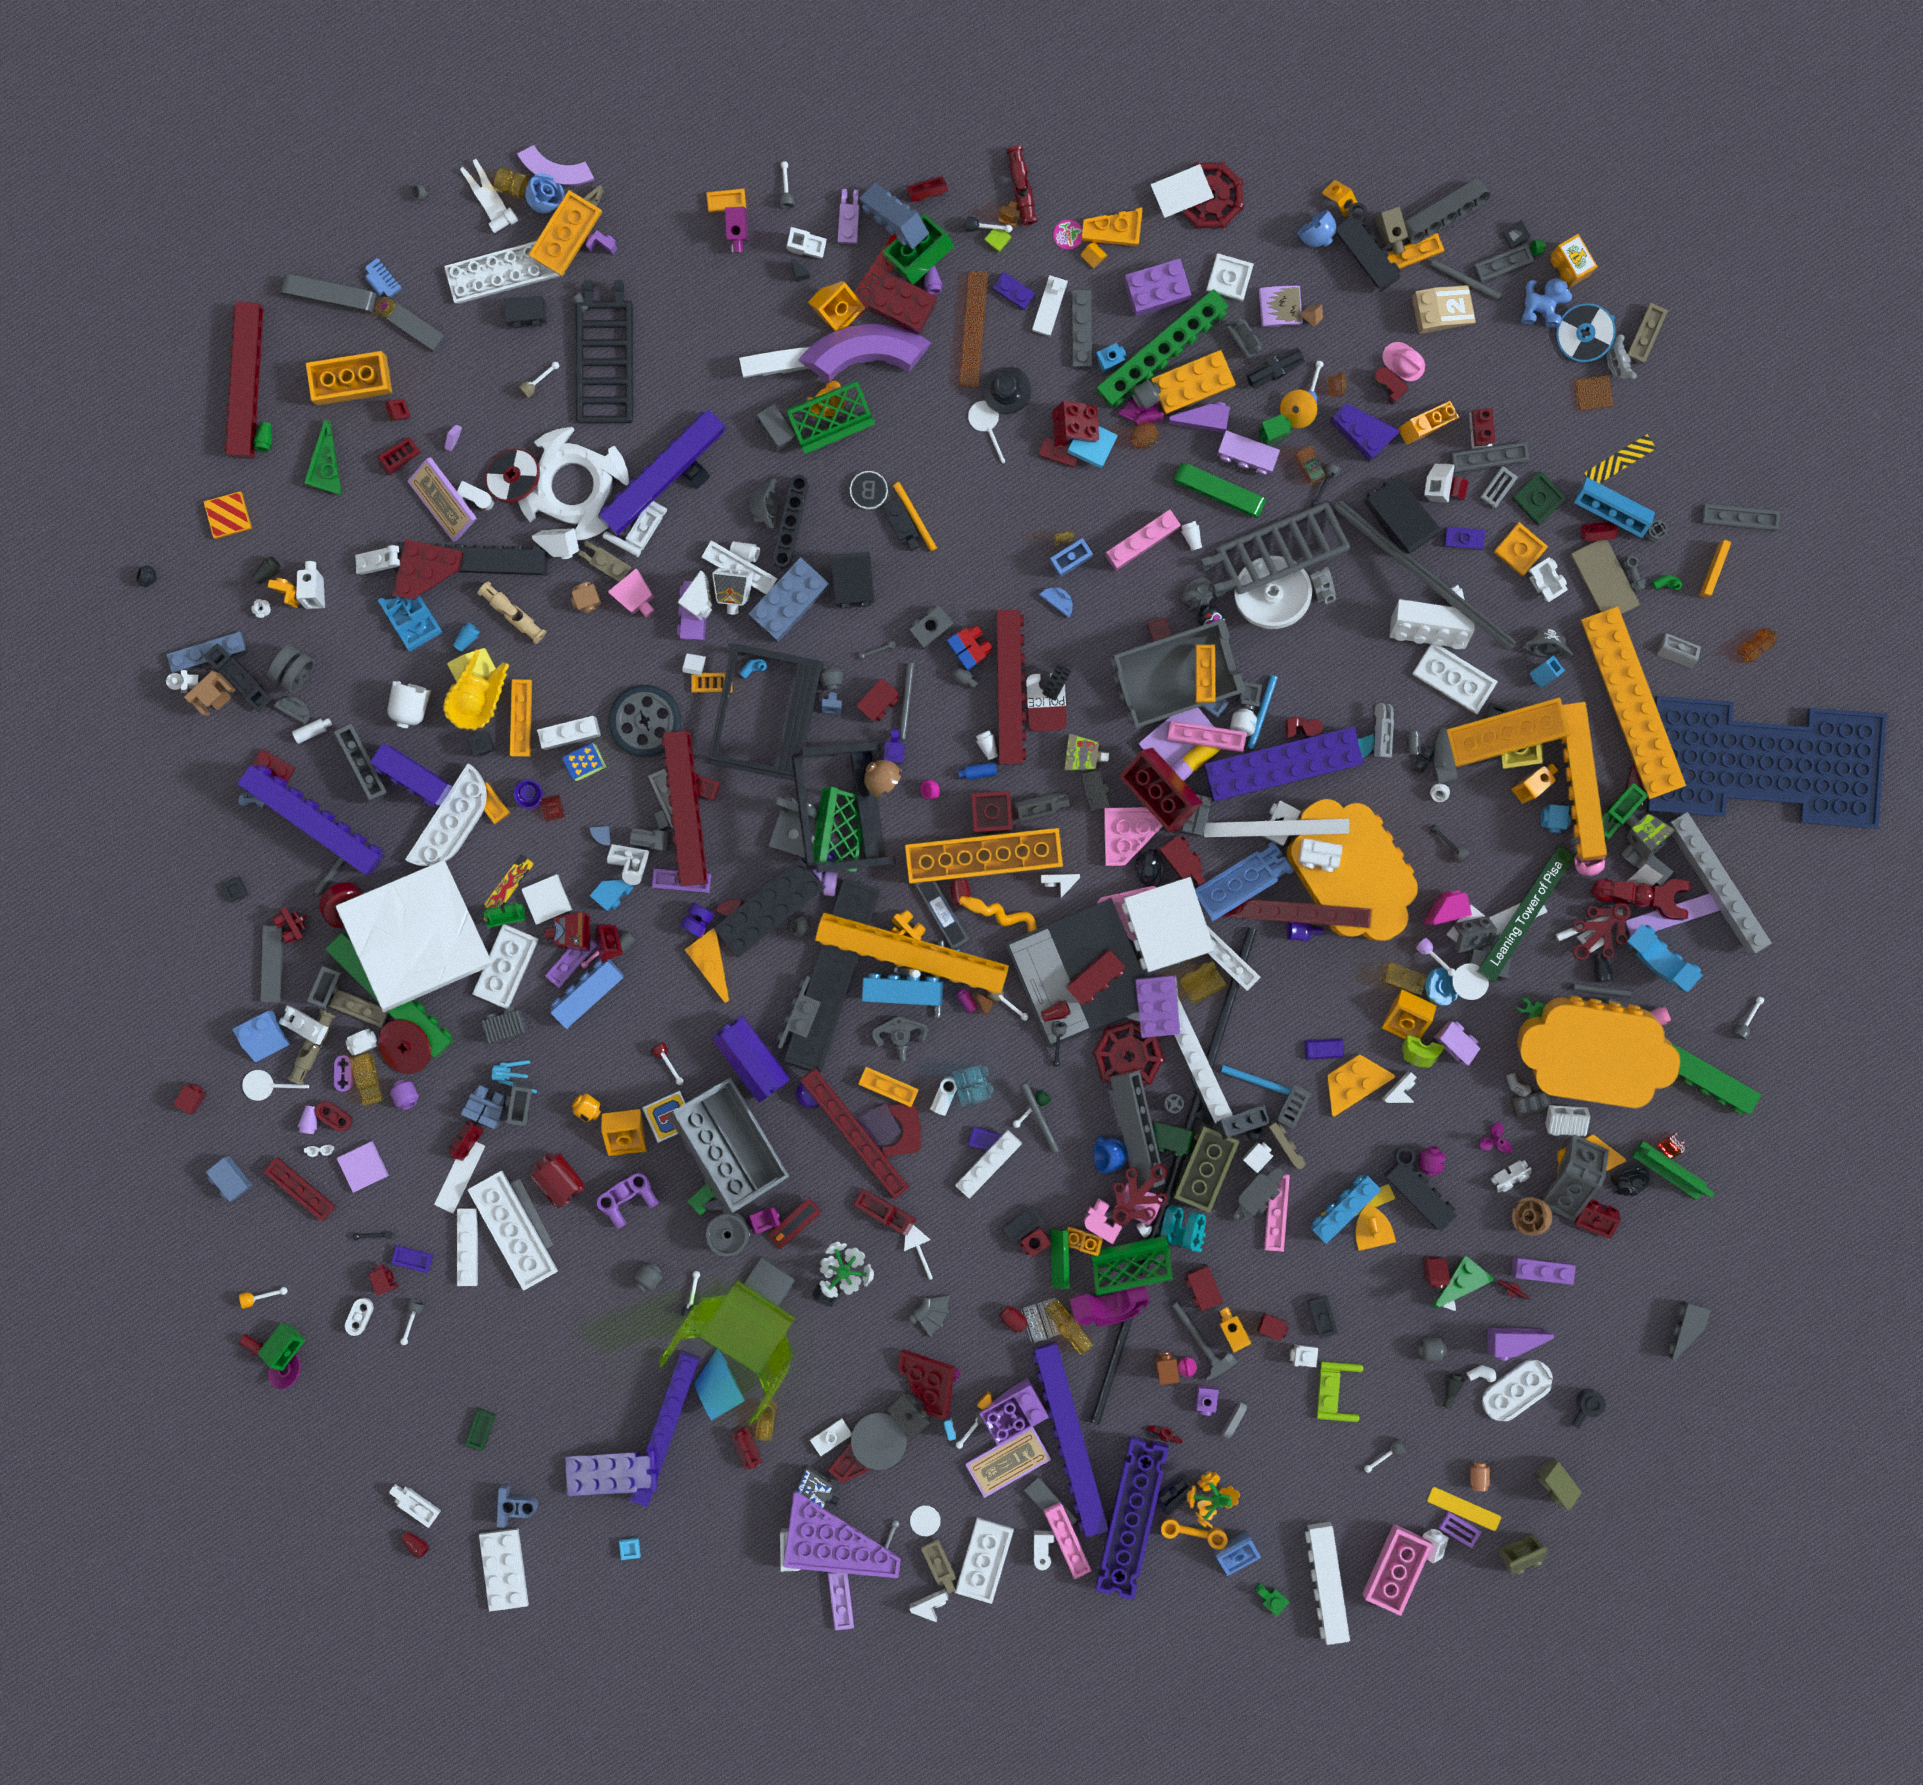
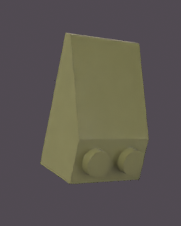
[1497,1534,1547,1575]

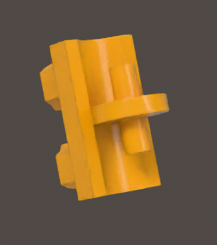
[891,910,926,940]

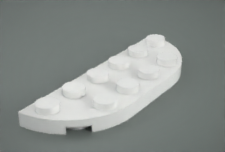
[405,764,487,866]

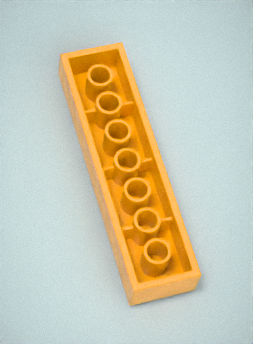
[1561,702,1607,862]
[905,828,1063,884]

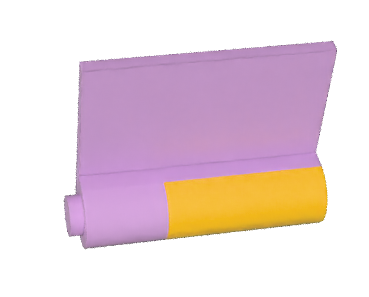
[1138,708,1221,781]

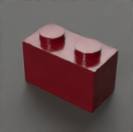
[856,678,899,723]
[1184,1264,1223,1311]

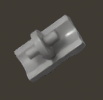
[1310,567,1336,604]

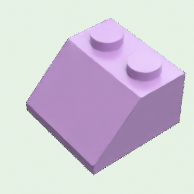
[1433,1021,1480,1066]

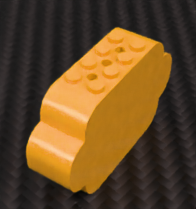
[1287,799,1418,941]
[1517,996,1680,1108]

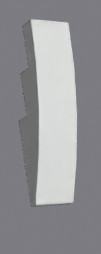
[739,347,810,378]

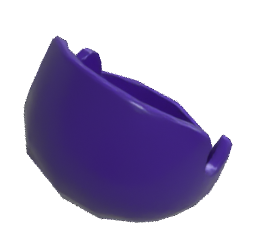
[513,779,543,809]
[795,1082,819,1108]

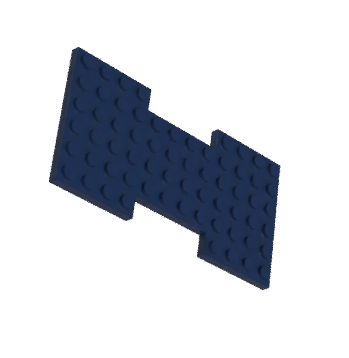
[1647,696,1887,829]

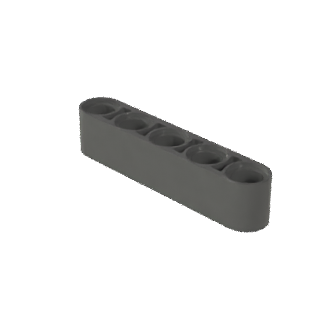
[1404,179,1491,244]
[281,274,376,313]

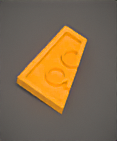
[1081,207,1143,247]

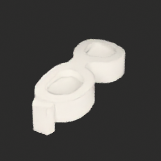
[304,1145,334,1157]

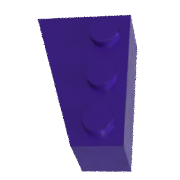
[1330,403,1400,462]

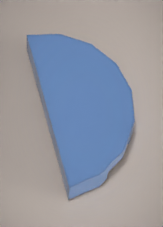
[1039,587,1073,618]

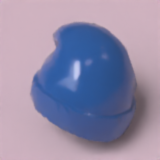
[1093,1136,1128,1173]

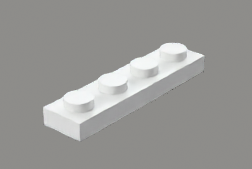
[702,541,778,594]
[1207,926,1261,991]
[955,1130,1022,1199]
[457,1208,478,1286]

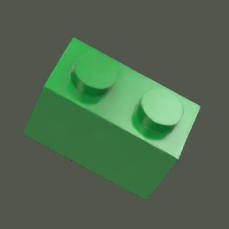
[1258,414,1292,446]
[258,1323,305,1371]

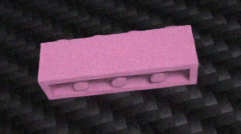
[1105,510,1181,571]

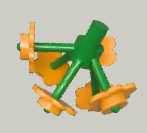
[1186,1471,1240,1528]

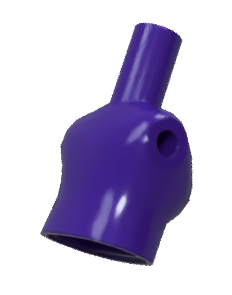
[1287,922,1324,941]

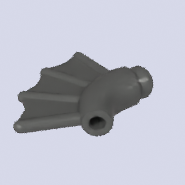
[908,1295,950,1338]

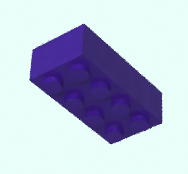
[370,743,453,807]

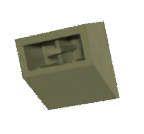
[1536,1458,1582,1511]

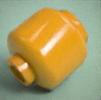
[571,1093,601,1122]

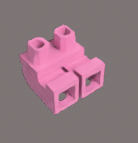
[1084,1198,1122,1244]

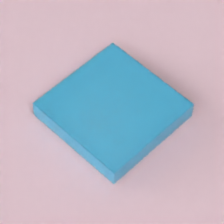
[1067,426,1118,469]

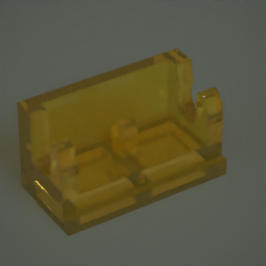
[1382,961,1427,995]

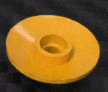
[1280,390,1317,428]

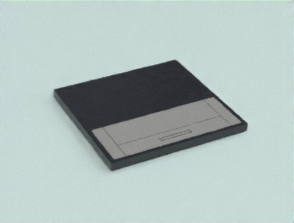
[1005,898,1145,1048]

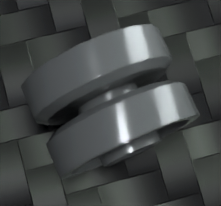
[267,644,315,694]
[706,1212,750,1257]

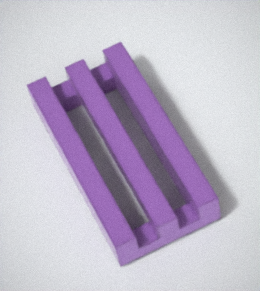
[1438,1511,1482,1549]

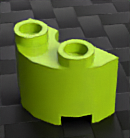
[1402,1035,1445,1068]

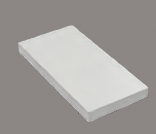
[1412,644,1498,715]
[472,924,539,1009]
[955,1517,1014,1604]

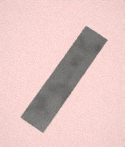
[510,1179,553,1249]

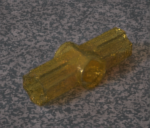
[1045,1299,1093,1355]

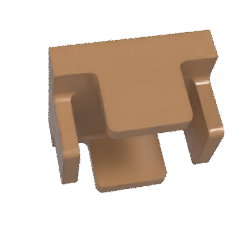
[184,671,236,716]

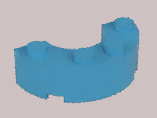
[1627,924,1703,993]

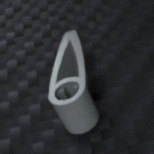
[1434,727,1458,784]

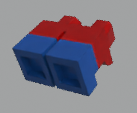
[947,625,993,671]

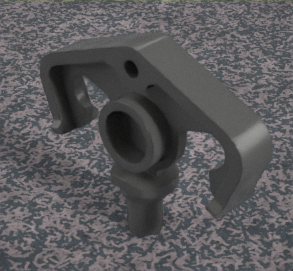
[872,1017,928,1061]

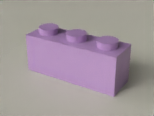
[1216,431,1280,476]

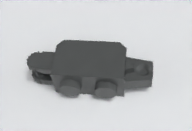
[1234,1167,1286,1223]

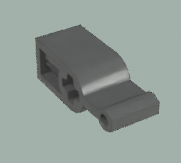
[1620,843,1673,886]

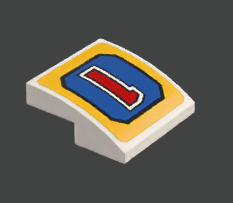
[642,1091,685,1143]

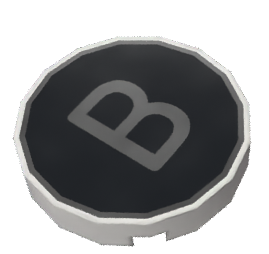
[850,471,888,510]

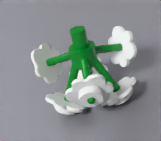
[819,1242,874,1298]

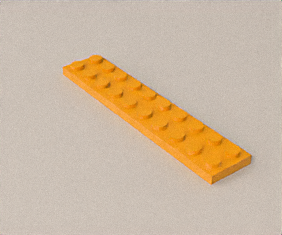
[1580,606,1686,799]

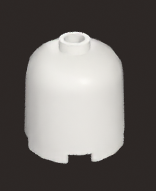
[387,681,431,728]

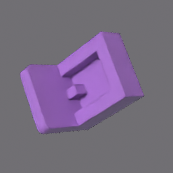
[586,230,618,255]

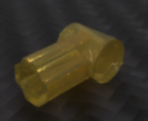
[755,1399,777,1441]

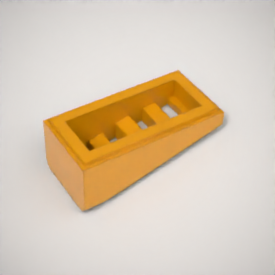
[691,673,732,693]

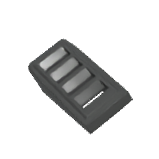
[1277,1083,1312,1128]

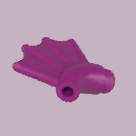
[1118,400,1164,428]

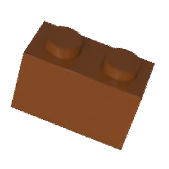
[1154,1351,1180,1385]

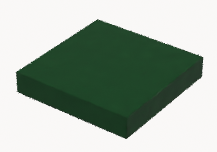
[1512,471,1567,525]

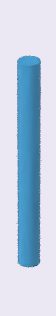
[1247,675,1278,750]
[1221,1065,1295,1095]

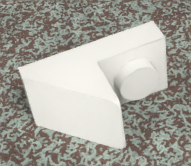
[1041,874,1080,898]
[1382,1071,1417,1103]
[910,1588,948,1622]

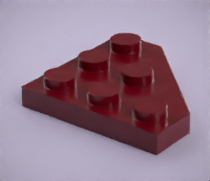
[393,539,463,600]
[898,1349,955,1420]

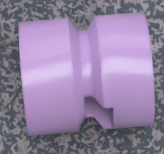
[813,870,838,897]

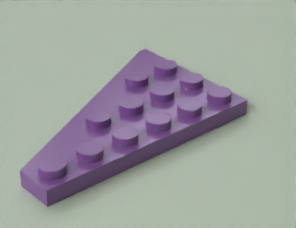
[783,1491,901,1578]

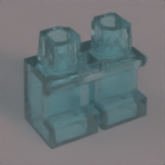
[952,1064,994,1107]

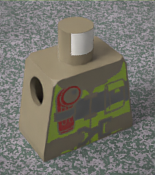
[1064,734,1109,772]

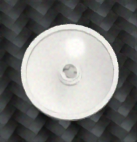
[1235,556,1312,629]

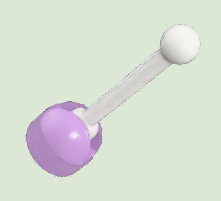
[1416,938,1456,976]

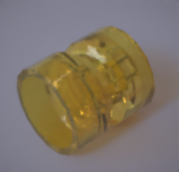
[493,166,528,199]

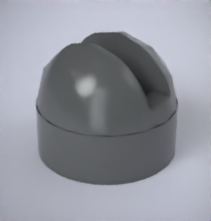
[411,184,428,200]

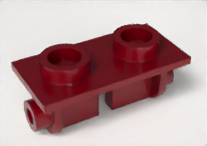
[448,1120,484,1161]
[730,1427,763,1470]

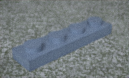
[166,632,247,673]

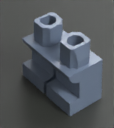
[461,1085,506,1129]

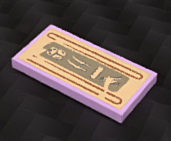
[408,457,477,542]
[965,1427,1051,1498]

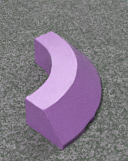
[798,324,932,383]

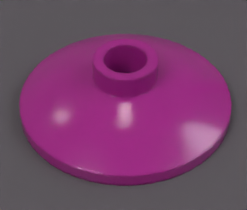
[268,1354,301,1389]

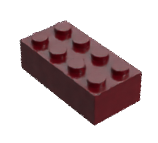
[1119,747,1203,832]

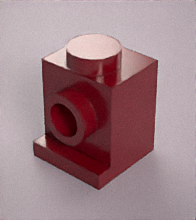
[369,1264,399,1296]

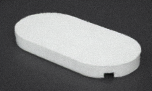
[1482,1360,1553,1421]

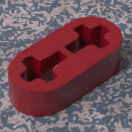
[1581,522,1618,541]

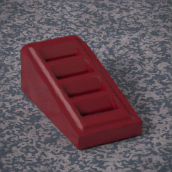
[377,437,421,476]

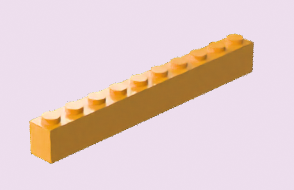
[815,913,1009,993]

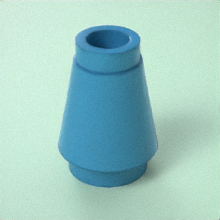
[453,622,480,652]

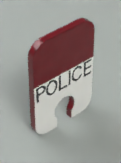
[1026,673,1067,732]

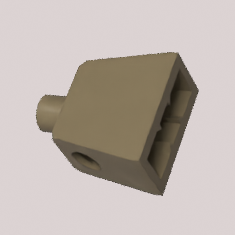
[1374,206,1408,255]

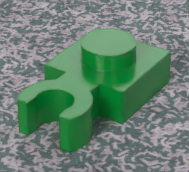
[1516,998,1545,1019]

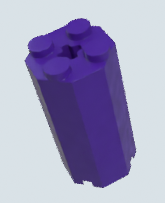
[711,1015,791,1103]

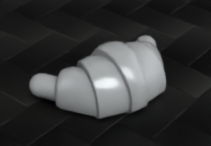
[1606,334,1637,379]

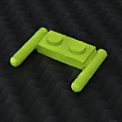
[1317,1361,1363,1422]

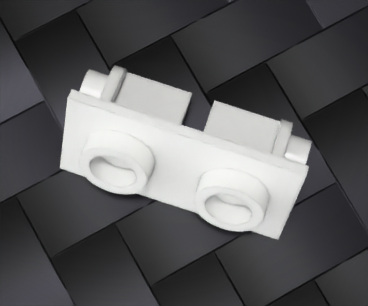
[1491,1160,1531,1192]

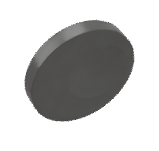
[850,1413,907,1470]

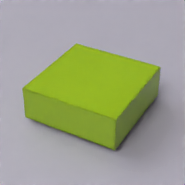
[985,229,1011,253]

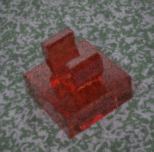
[1658,1133,1686,1159]

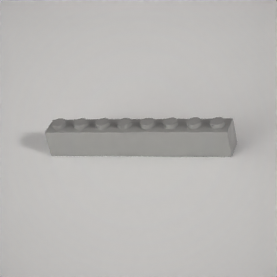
[1667,812,1771,955]

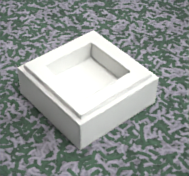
[683,654,706,675]

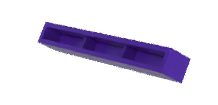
[600,410,726,536]
[629,1350,701,1507]

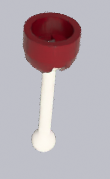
[651,1042,684,1085]

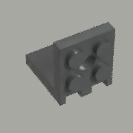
[769,796,818,858]

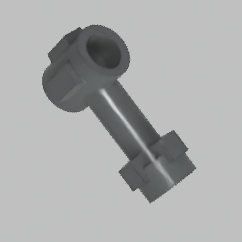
[1622,555,1646,592]

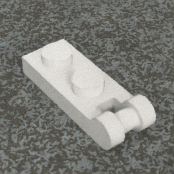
[355,545,400,575]
[279,1005,328,1045]

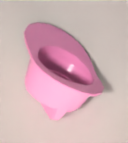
[1382,342,1425,381]

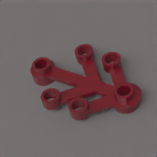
[1573,902,1630,961]
[1112,1164,1168,1225]

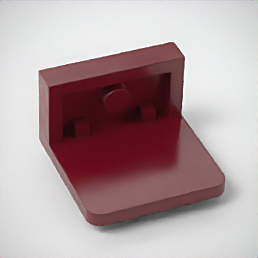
[1052,400,1099,446]

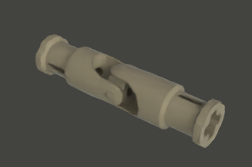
[287,1009,336,1085]

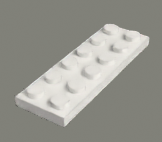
[468,1171,558,1291]

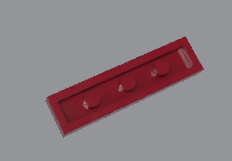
[264,1157,336,1222]

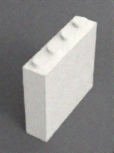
[1121,877,1215,973]

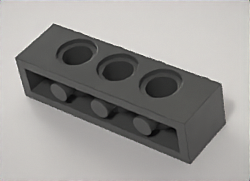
[331,724,387,804]

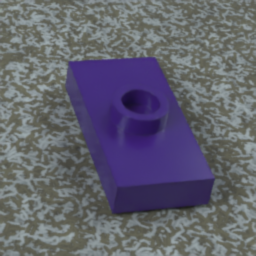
[1444,527,1485,550]

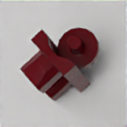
[272,907,308,944]

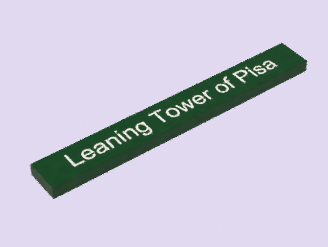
[1477,845,1575,982]

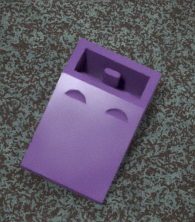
[979,1378,1049,1446]

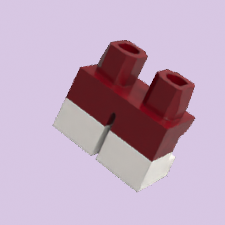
[1469,408,1496,449]

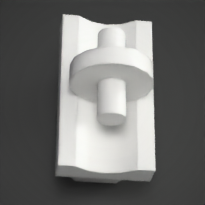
[166,670,198,693]

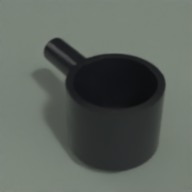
[1571,1389,1606,1428]

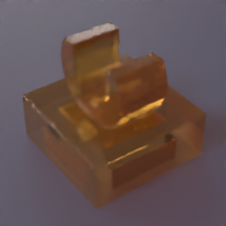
[998,200,1020,227]

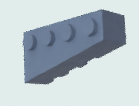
[859,182,929,249]

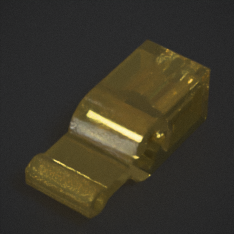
[349,1053,383,1106]

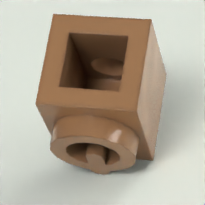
[571,582,602,613]

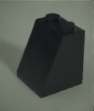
[831,552,874,609]

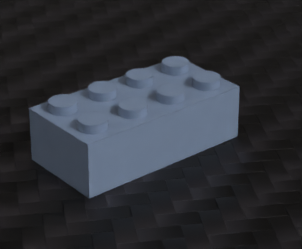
[749,557,830,642]

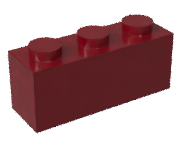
[1066,948,1125,1005]

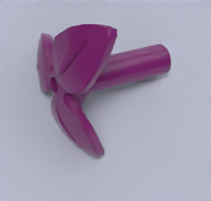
[1479,1121,1513,1153]

